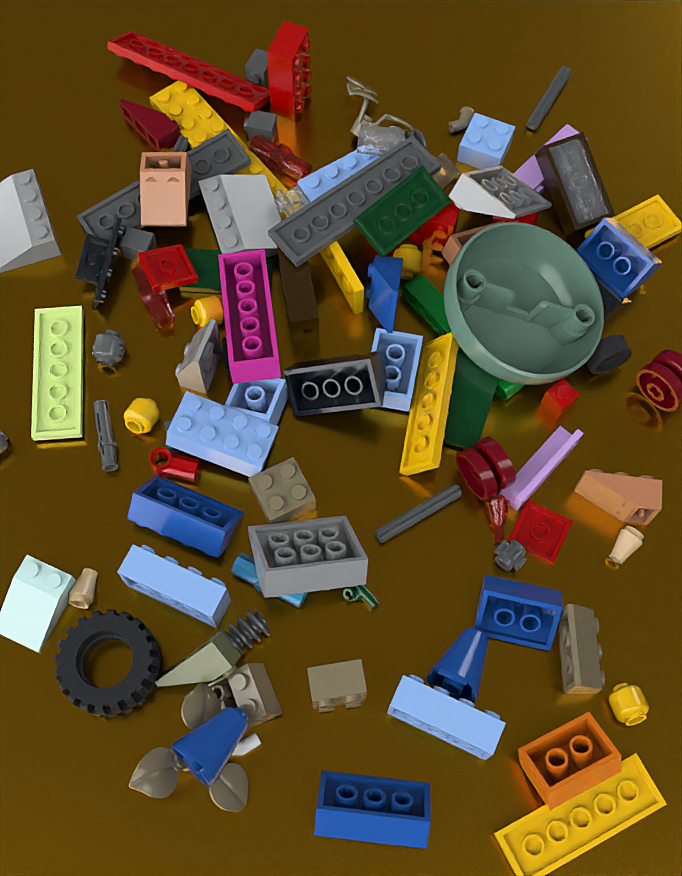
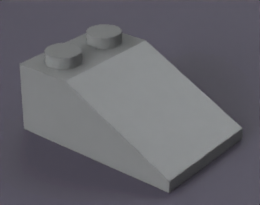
[175,319,223,394]

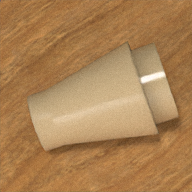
[609,526,644,564]
[68,568,98,609]

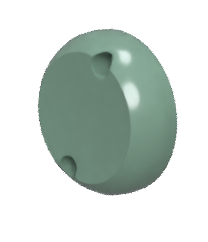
[444,222,604,385]

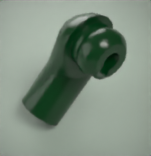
[342,585,381,610]

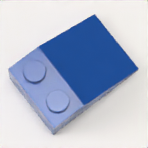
[365,255,403,333]

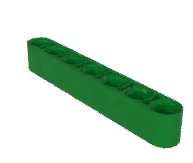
[401,274,525,400]

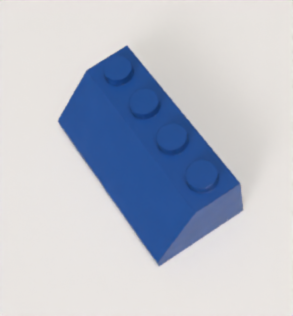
[127,475,244,557]
[314,771,431,849]

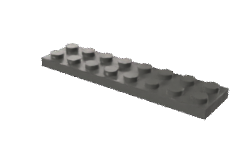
[76,129,252,244]
[268,136,441,267]

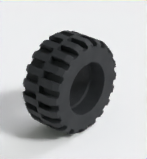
[54,609,162,718]

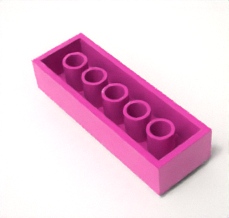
[218,249,281,384]

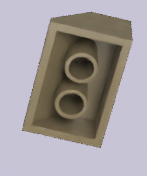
[558,604,605,694]

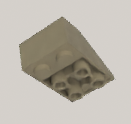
[184,663,282,730]

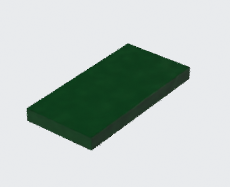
[353,165,451,257]
[179,248,274,294]
[443,348,499,449]

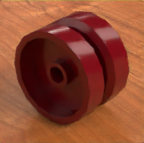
[636,349,682,412]
[456,436,516,501]

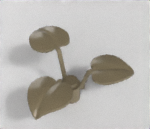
[346,76,416,140]
[128,682,248,812]

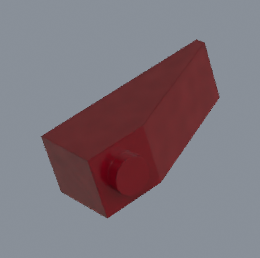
[119,99,181,152]

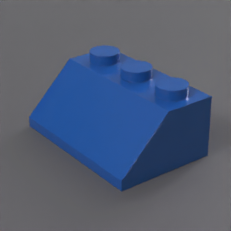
[576,218,662,299]
[474,574,563,651]

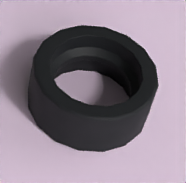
[586,335,632,374]

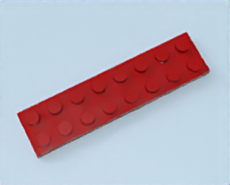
[107,30,270,112]

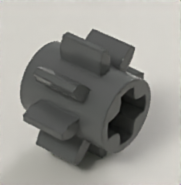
[495,540,527,571]

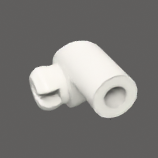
[232,732,261,756]

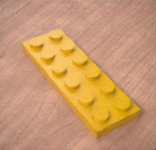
[399,332,459,476]
[493,753,667,876]

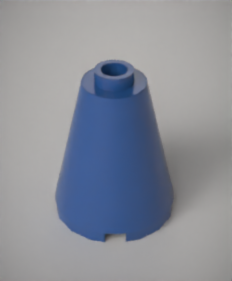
[427,627,488,703]
[171,706,249,787]

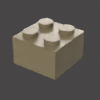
[248,457,316,524]
[307,659,367,712]

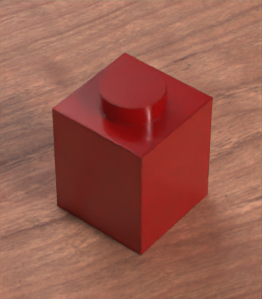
[541,378,580,420]

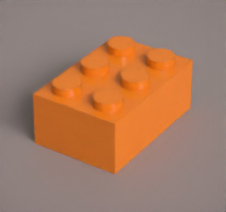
[518,712,621,810]

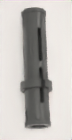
[93,400,119,471]

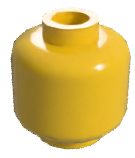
[393,244,423,280]
[191,296,224,327]
[124,398,160,434]
[608,683,649,726]

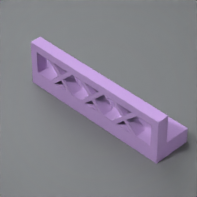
[498,426,584,511]

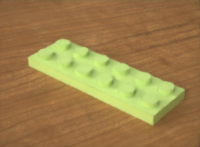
[31,306,84,441]

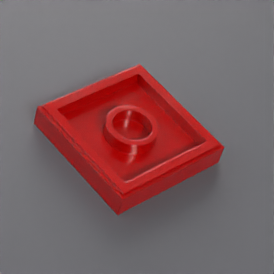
[138,244,198,292]
[507,499,573,566]

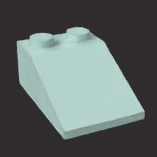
[0,555,76,653]

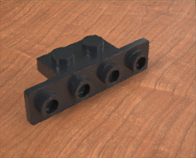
[74,217,124,308]

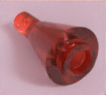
[485,495,510,542]

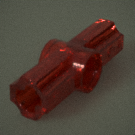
[248,135,312,180]
[131,263,176,328]

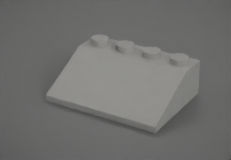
[448,165,552,219]
[0,169,61,273]
[198,175,282,258]
[248,515,368,598]

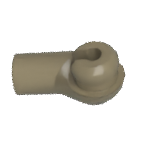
[448,107,474,133]

